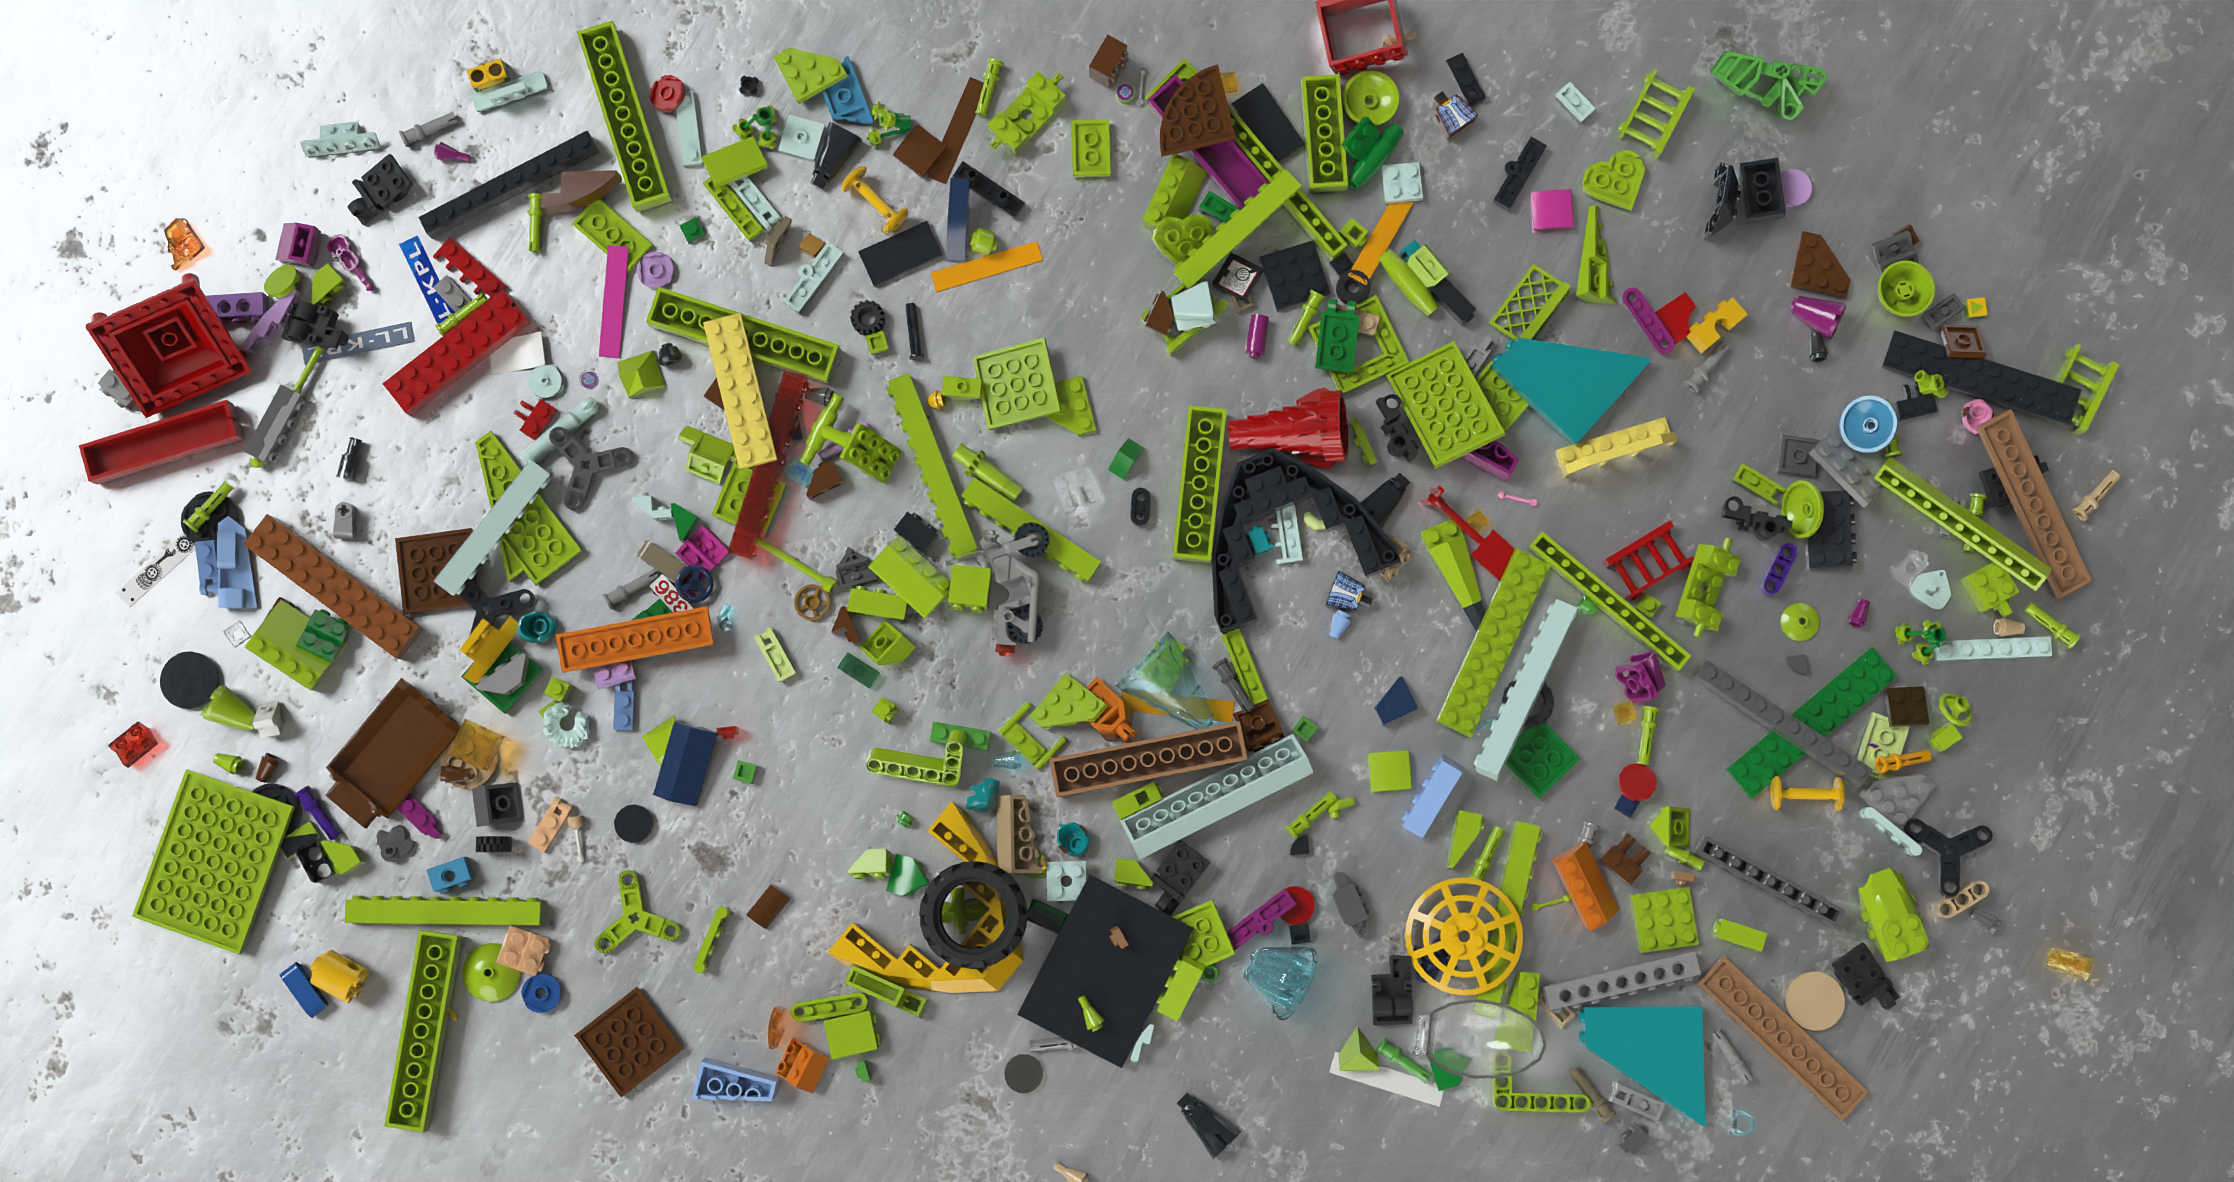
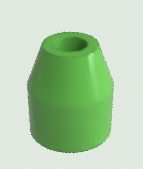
[1577,596,1598,615]

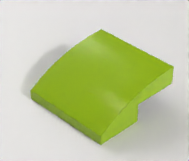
[1368,750,1413,792]

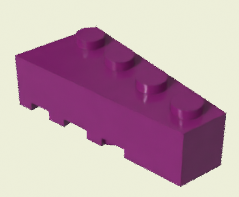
[1461,440,1519,482]

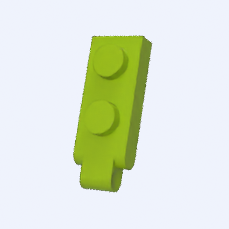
[1349,417,1377,468]

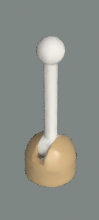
[567,815,585,862]

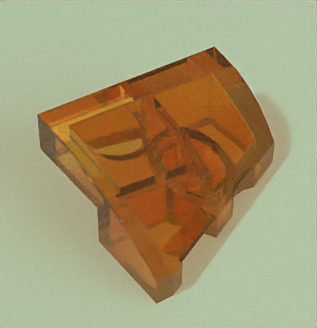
[164,218,205,270]

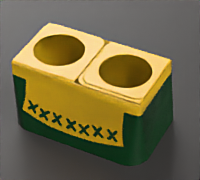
[467,58,511,92]

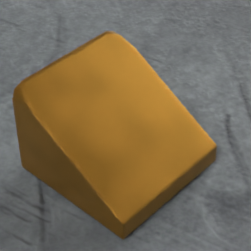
[798,233,825,258]

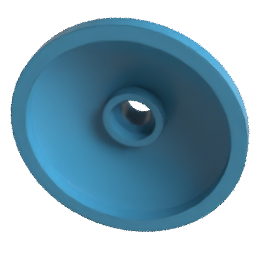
[1840,396,1898,453]

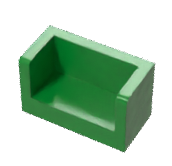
[1199,191,1241,223]

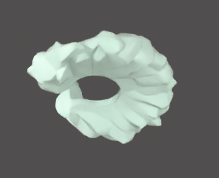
[542,703,590,748]

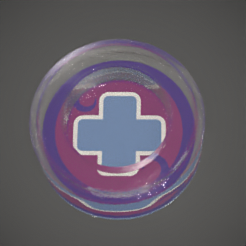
[579,370,599,390]

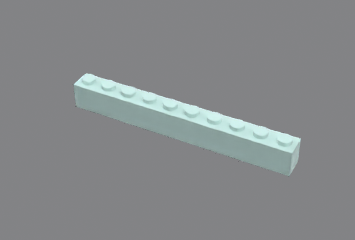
[1474,599,1578,781]

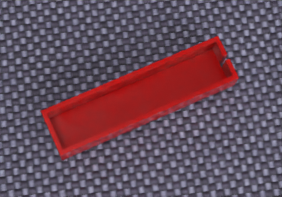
[382,289,531,417]
[78,400,244,485]

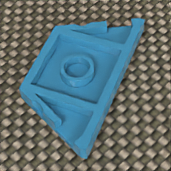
[822,56,874,125]

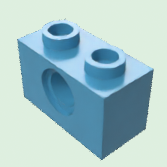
[427,857,475,894]

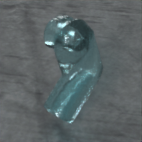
[717,603,733,632]

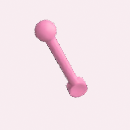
[1498,491,1537,507]

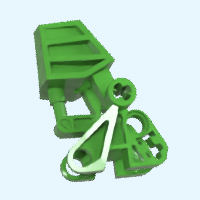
[1710,50,1827,120]

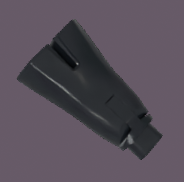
[810,122,862,190]
[1359,473,1410,528]
[1176,1092,1241,1159]

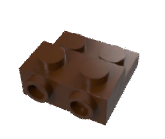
[1233,700,1284,753]

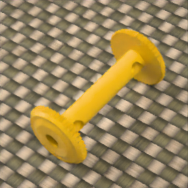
[842,166,908,233]
[1770,776,1845,811]

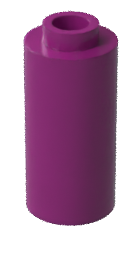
[1245,314,1269,359]

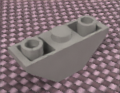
[476,652,530,695]

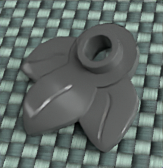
[376,825,414,862]

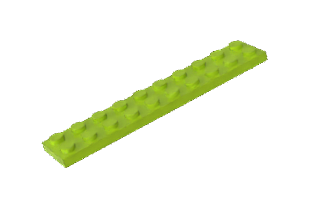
[1436,548,1550,738]

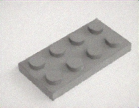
[1809,432,1884,508]

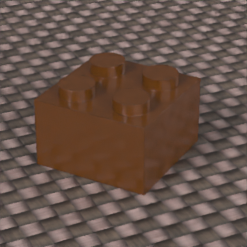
[1089,34,1129,88]

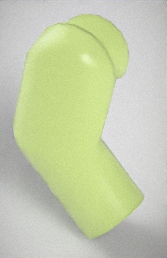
[1304,511,1326,530]

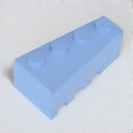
[1401,755,1463,838]

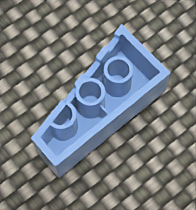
[691,1057,780,1101]

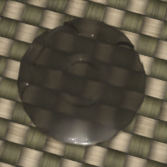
[1004,1054,1043,1093]

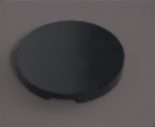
[181,491,240,544]
[160,651,219,709]
[252,784,301,838]

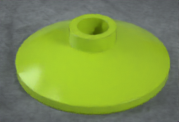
[1781,603,1819,641]

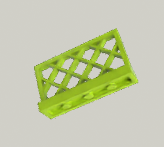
[1489,263,1571,340]

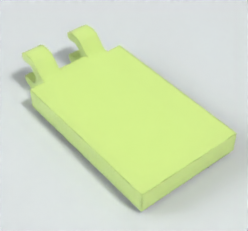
[1857,712,1910,783]

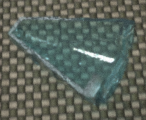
[1115,632,1214,730]

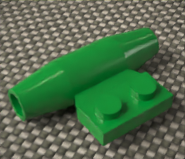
[1341,116,1404,190]

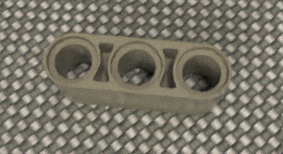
[636,540,691,585]

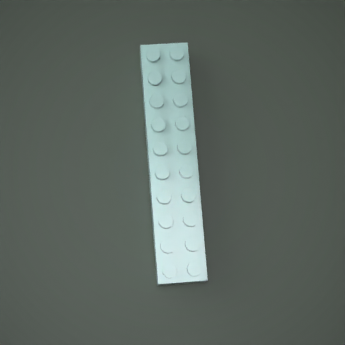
[1120,734,1313,860]

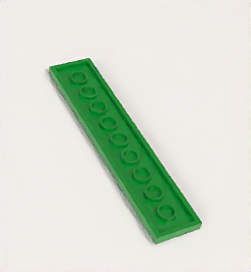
[1725,647,1898,799]

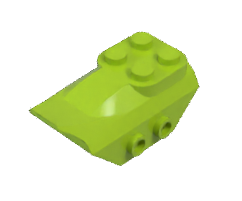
[1858,867,1930,962]

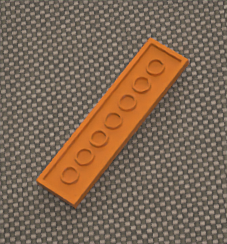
[556,606,715,673]

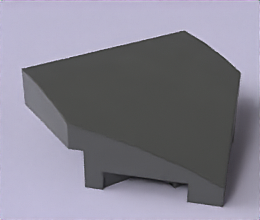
[836,547,878,591]

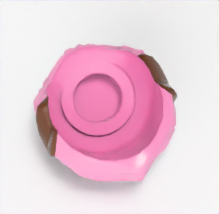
[1961,399,1994,434]

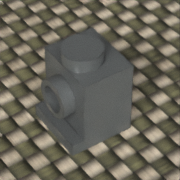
[1618,1122,1650,1155]

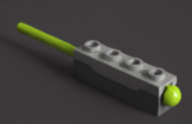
[244,345,324,468]

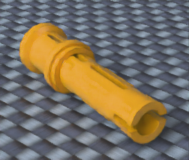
[1875,750,1931,773]

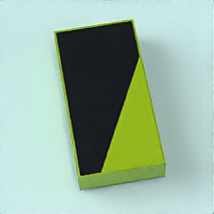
[281,821,322,859]

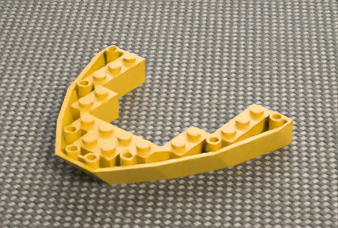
[827,801,1023,993]

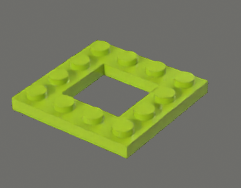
[1308,295,1409,394]

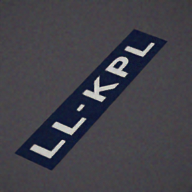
[399,235,455,324]

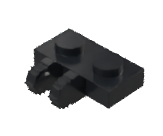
[1895,382,1938,421]

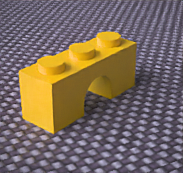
[1686,298,1748,354]

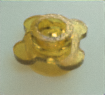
[1466,509,1489,532]

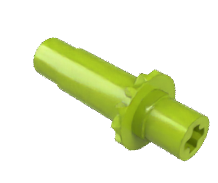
[951,443,1023,502]

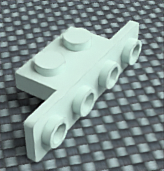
[471,71,548,112]
[301,121,380,157]

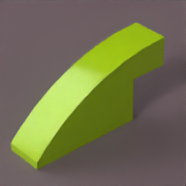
[844,965,929,1018]

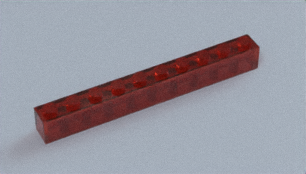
[727,370,810,561]

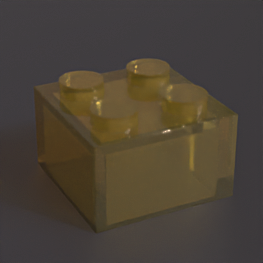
[448,719,505,771]

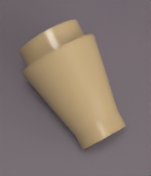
[1993,618,2025,637]

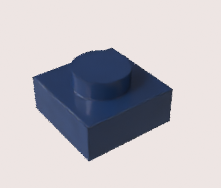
[1613,793,1641,818]

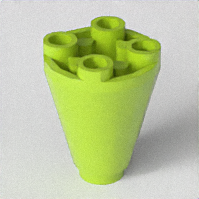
[200,685,255,731]

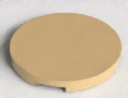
[440,731,499,789]
[1785,972,1845,1031]

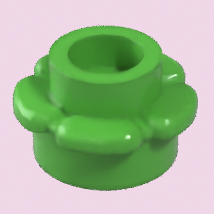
[896,810,914,828]
[1201,964,1220,983]

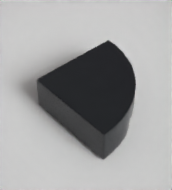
[1290,834,1310,855]

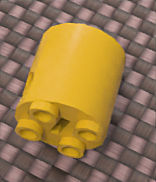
[310,949,370,1004]

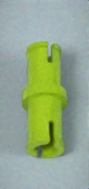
[1664,846,1704,871]

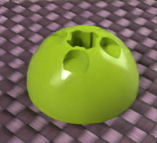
[1877,261,1935,317]

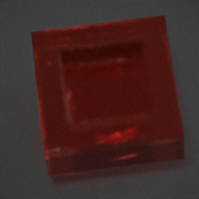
[717,726,739,740]

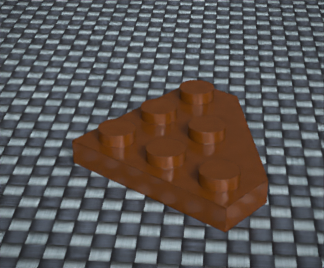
[1789,231,1850,299]

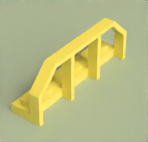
[1555,417,1678,478]

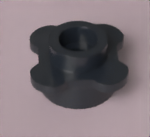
[739,76,759,95]

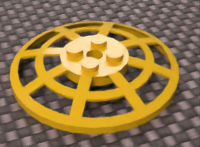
[1405,877,1523,996]

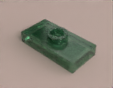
[837,652,880,689]

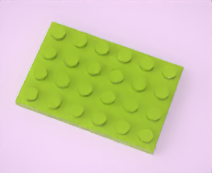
[1386,341,1505,469]

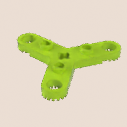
[594,870,681,953]

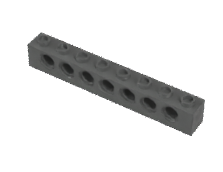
[1693,836,1845,927]

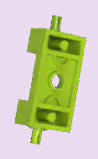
[987,71,1066,156]
[1675,538,1741,638]

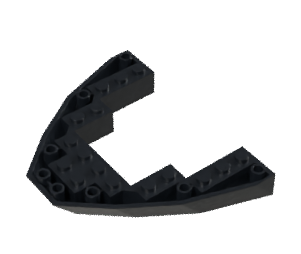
[1212,448,1402,634]

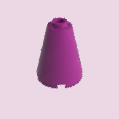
[1790,296,1846,339]

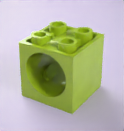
[948,564,993,613]

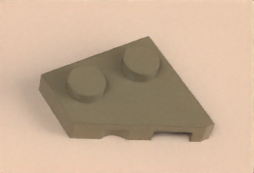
[764,216,792,266]

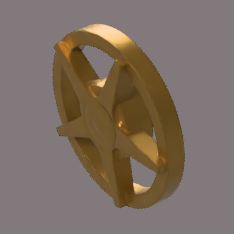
[794,584,831,620]

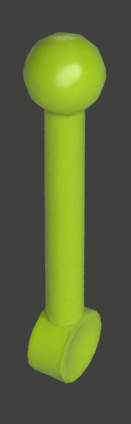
[1531,895,1571,911]

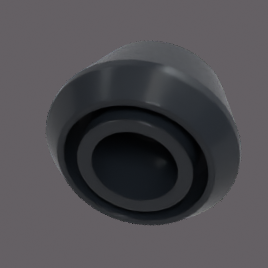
[657,343,683,366]

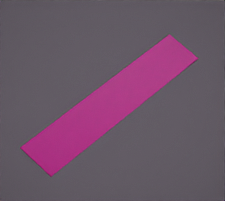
[599,245,628,358]

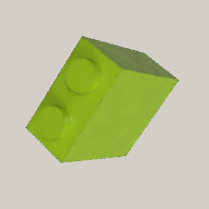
[823,1010,882,1059]

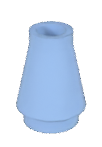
[1329,609,1352,639]

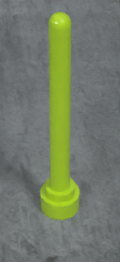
[756,537,838,593]

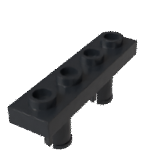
[952,161,1025,219]

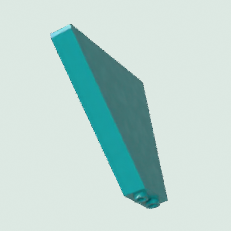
[1490,338,1651,445]
[1578,1006,1706,1126]

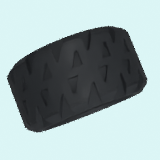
[919,861,1028,969]

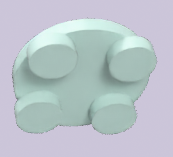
[528,364,564,400]

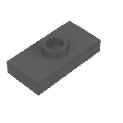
[1922,293,1965,330]

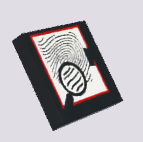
[1212,252,1264,302]

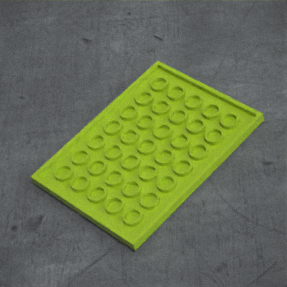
[132,769,295,955]

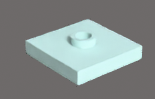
[778,115,825,161]

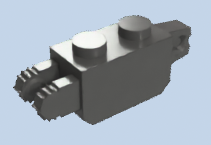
[1332,872,1370,938]

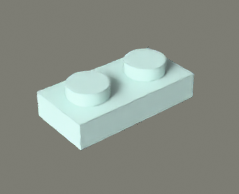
[1555,82,1596,123]

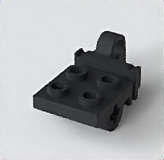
[347,154,414,225]
[281,301,350,350]
[1375,394,1419,462]
[1978,455,2049,509]
[1721,496,1793,541]
[1150,840,1211,916]
[1831,942,1900,1010]
[1371,955,1413,1025]

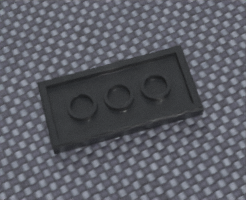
[1231,83,1305,163]
[858,221,943,286]

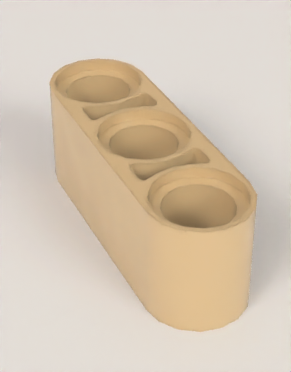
[1933,881,1989,918]

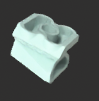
[1171,281,1216,331]

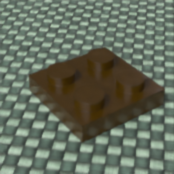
[1884,686,1930,727]

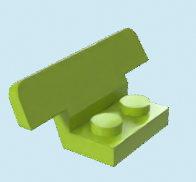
[678,426,738,485]

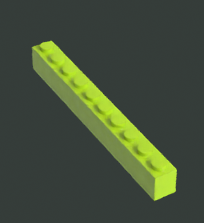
[1227,103,1348,261]
[886,373,978,560]
[1874,456,2052,591]
[1527,531,1691,672]
[1472,821,1542,1017]
[345,896,544,925]

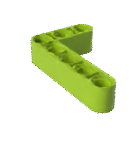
[866,730,966,786]
[1492,1052,1591,1113]

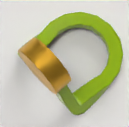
[1024,853,1047,878]

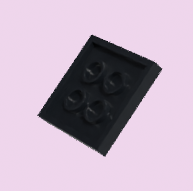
[1259,240,1331,311]

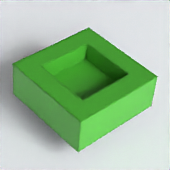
[1292,715,1319,743]
[733,760,758,784]
[855,1060,872,1082]

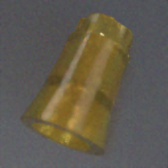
[2046,948,2093,982]

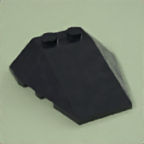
[1703,162,1741,240]

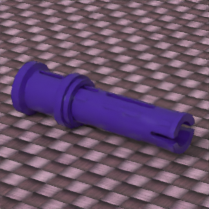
[294,786,341,841]

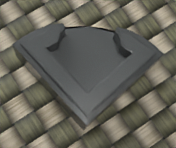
[1784,654,1808,674]

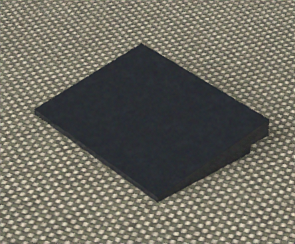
[1017,874,1194,1068]

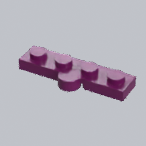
[1227,888,1297,950]

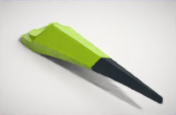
[1420,519,1485,632]

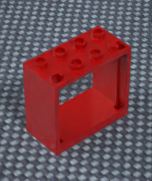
[1315,0,1408,76]

